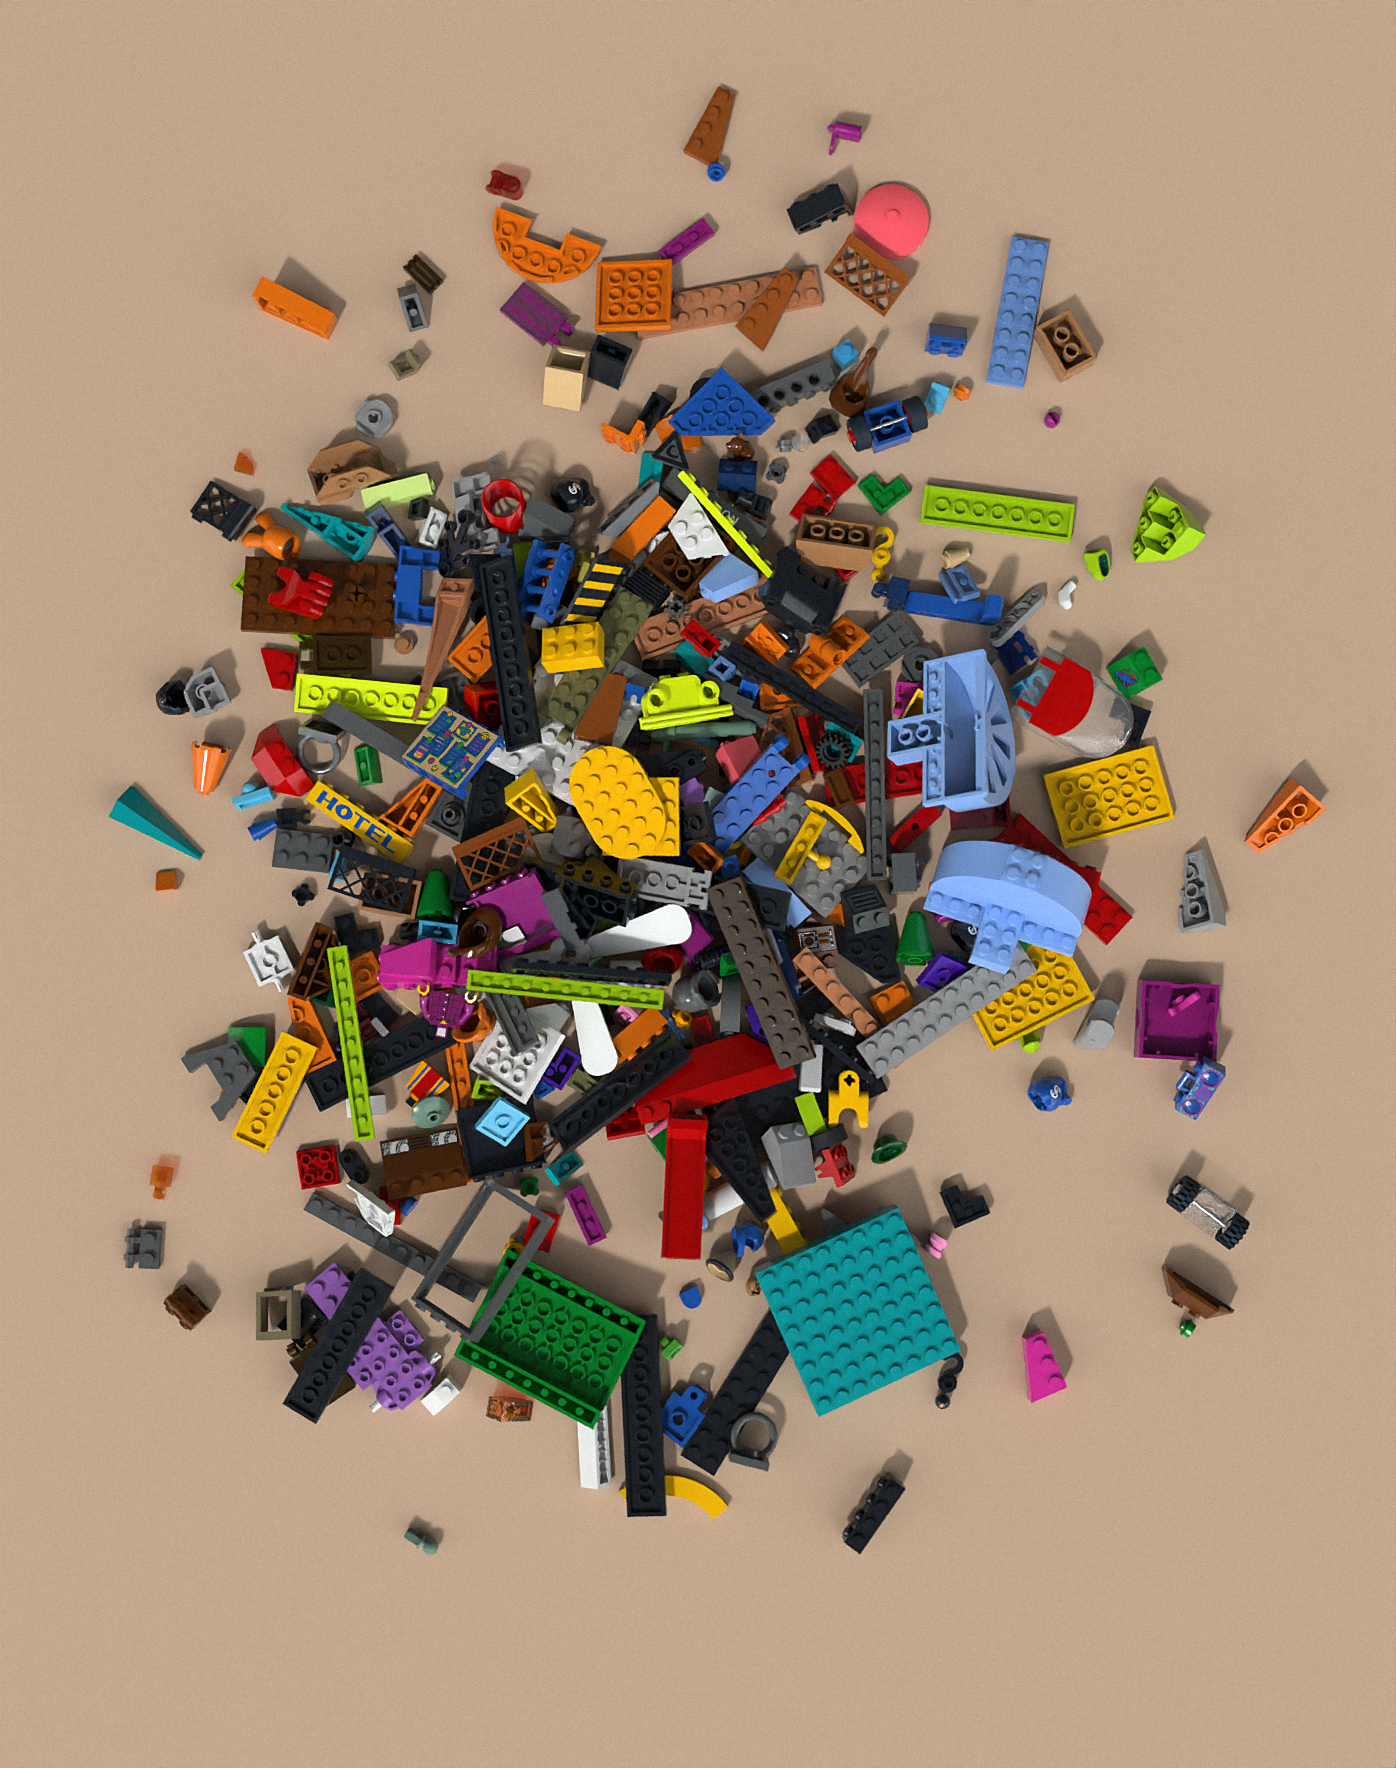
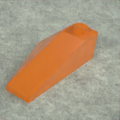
[1244,778,1326,853]

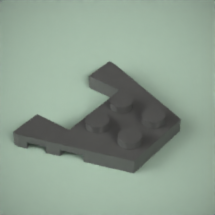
[181,1041,258,1121]

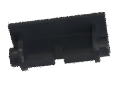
[642,659,680,679]

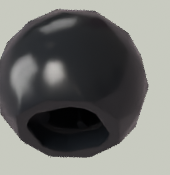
[331,827,355,850]

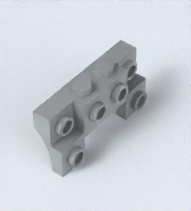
[451,472,500,555]

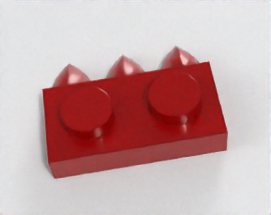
[605,1105,646,1141]

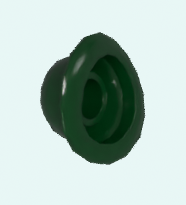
[871,1134,908,1164]

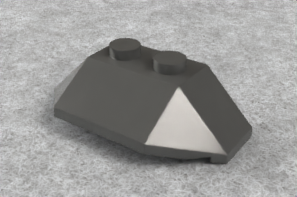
[596,479,660,537]

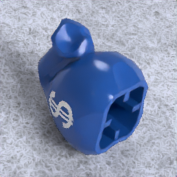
[1027,1076,1072,1112]

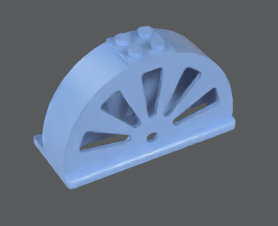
[887,649,1015,812]
[923,841,1092,974]

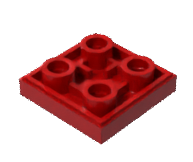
[296,1145,341,1190]

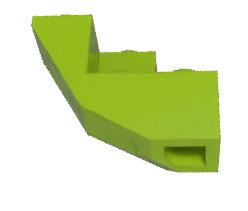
[1130,486,1206,563]

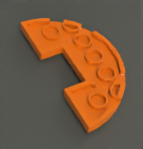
[493,207,602,284]

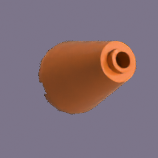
[192,741,231,795]

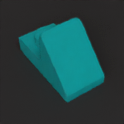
[544,1151,583,1186]

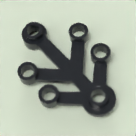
[438,509,481,578]

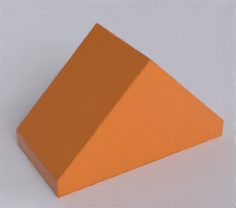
[687,842,724,874]

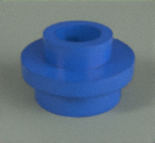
[707,163,726,182]

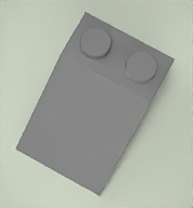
[761,1121,816,1190]

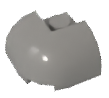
[184,666,232,718]

